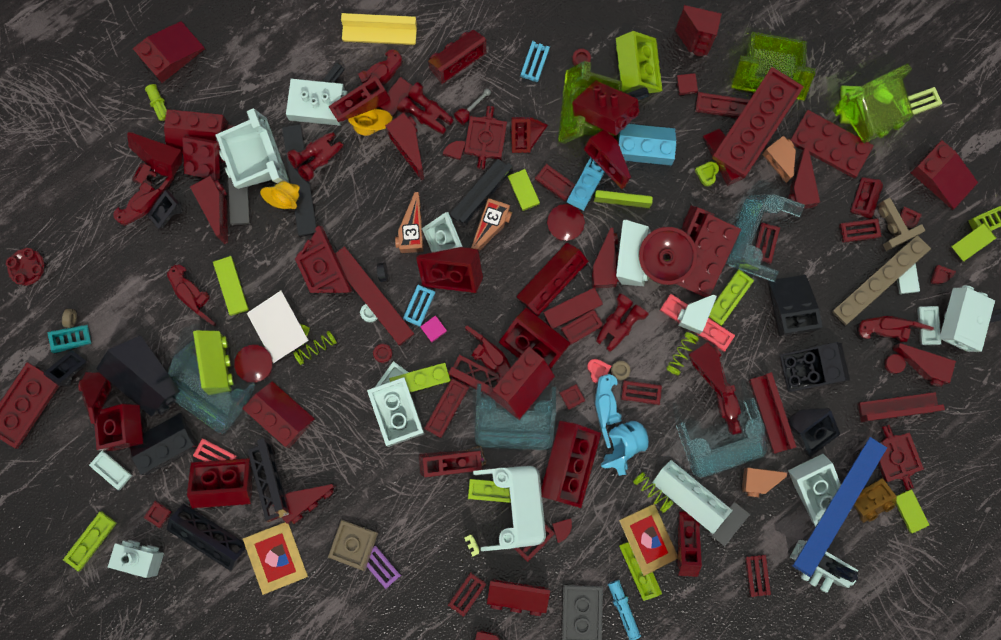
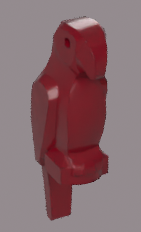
[358,49,403,86]
[113,176,174,226]
[167,265,216,326]
[858,316,934,342]
[465,326,511,383]
[717,366,742,435]

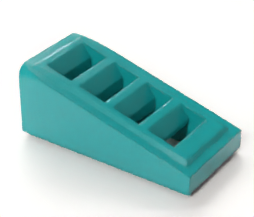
[47,325,91,353]

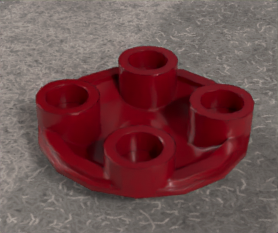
[547,204,585,241]
[6,248,45,286]
[234,345,273,382]

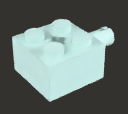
[108,540,164,578]

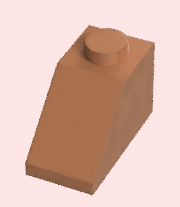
[762,136,796,183]
[742,468,787,497]

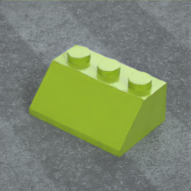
[616,31,662,93]
[193,330,234,395]

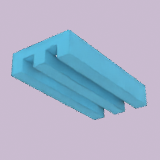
[520,41,550,82]
[403,285,436,327]

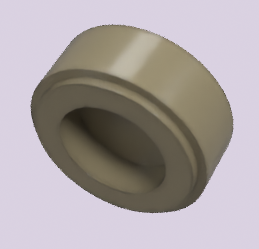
[62,308,77,328]
[611,361,630,381]

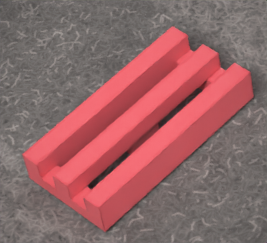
[193,438,237,462]

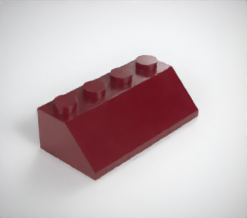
[541,421,601,508]

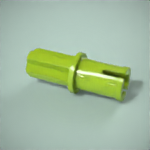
[145,84,166,121]

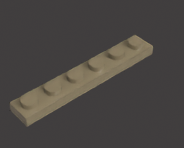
[832,235,931,326]

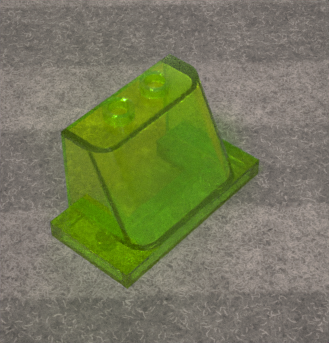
[731,32,815,101]
[558,61,622,144]
[833,64,914,143]

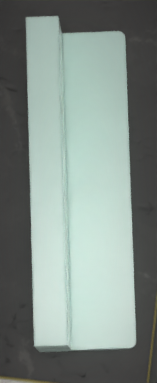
[652,460,733,534]

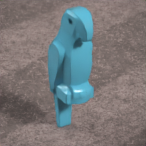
[594,374,622,448]

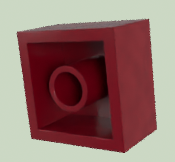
[94,404,143,451]

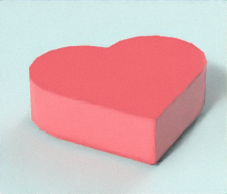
[587,359,611,384]

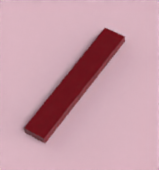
[335,246,415,346]

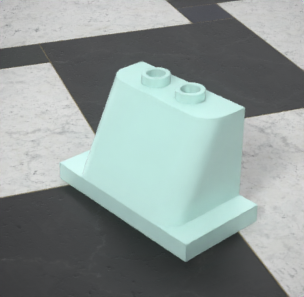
[216,108,290,189]

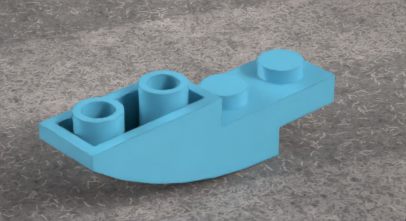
[567,157,605,211]

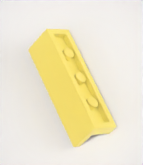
[341,13,417,45]

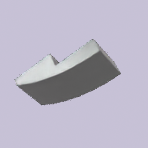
[709,501,751,546]

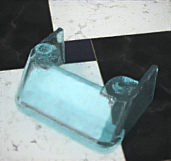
[726,194,805,282]
[168,340,255,433]
[475,383,556,450]
[676,398,767,478]

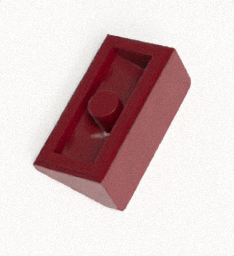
[851,177,883,219]

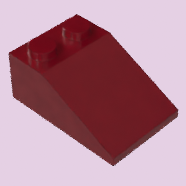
[133,21,205,83]
[385,113,424,180]
[910,140,978,210]
[190,176,228,244]
[416,247,483,293]

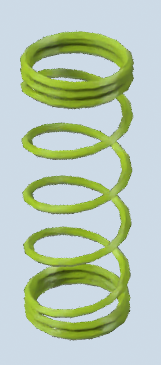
[293,331,337,365]
[666,332,699,375]
[633,472,673,513]

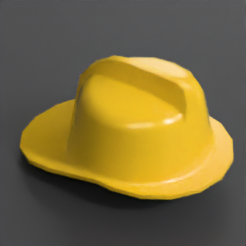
[348,109,392,136]
[260,181,300,209]

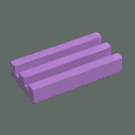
[367,545,401,589]

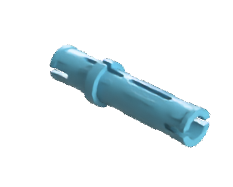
[608,580,641,640]

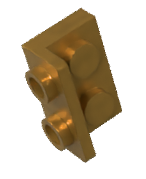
[853,478,897,523]

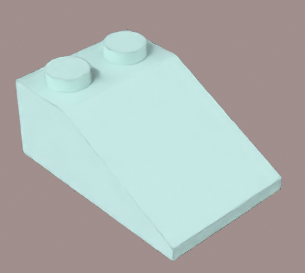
[367,377,425,447]
[788,454,851,527]

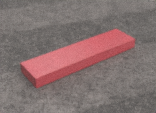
[660,294,735,352]

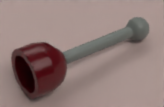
[453,89,491,125]

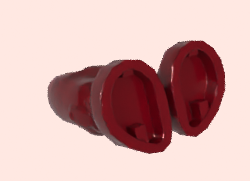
[397,82,454,134]
[287,132,344,181]
[596,293,649,352]

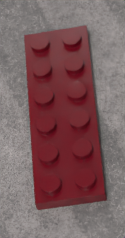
[712,67,804,178]

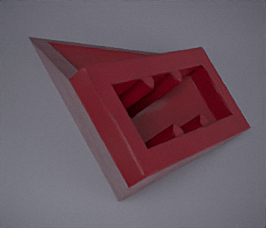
[511,117,548,153]

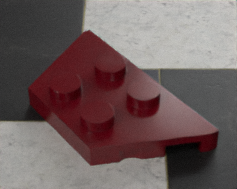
[295,226,352,293]

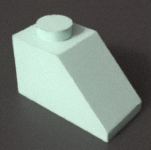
[677,295,717,334]

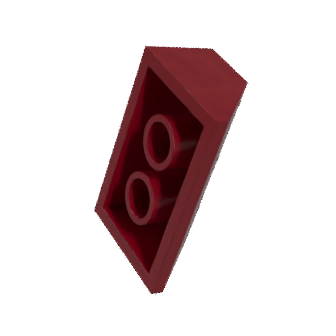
[675,5,722,56]
[428,30,487,84]
[164,109,228,157]
[499,308,571,369]
[489,347,555,420]
[242,381,315,449]
[187,458,252,508]
[487,579,550,616]

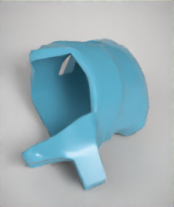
[601,421,649,476]

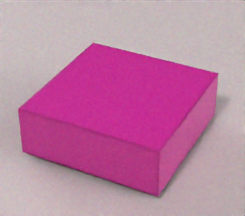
[420,316,447,343]

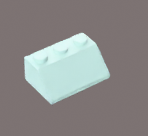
[616,220,651,286]

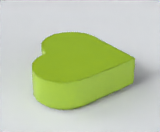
[695,162,719,186]

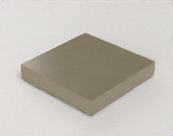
[328,520,378,571]

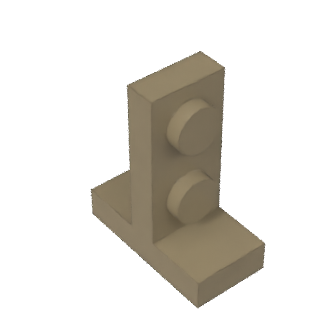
[878,198,926,251]

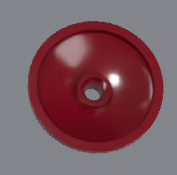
[639,227,697,285]

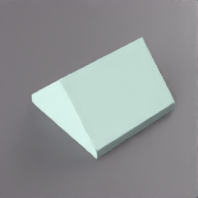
[422,212,462,252]

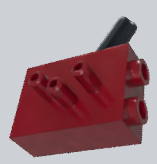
[572,81,649,135]

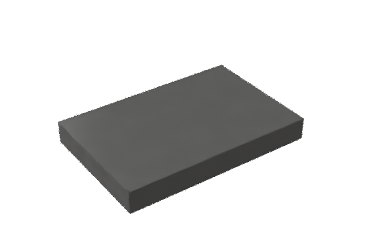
[562,585,603,640]

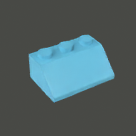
[618,124,676,165]

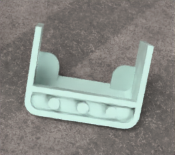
[473,466,546,551]

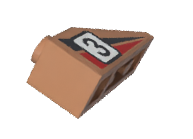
[395,192,423,253]
[471,198,512,251]

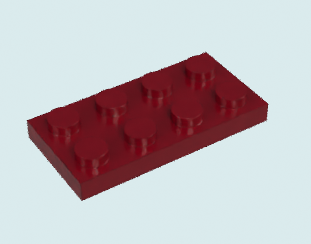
[790,110,874,179]
[677,213,741,297]
[0,362,59,449]

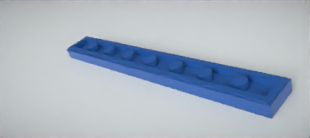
[792,437,887,577]

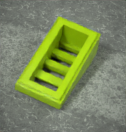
[968,206,1001,231]

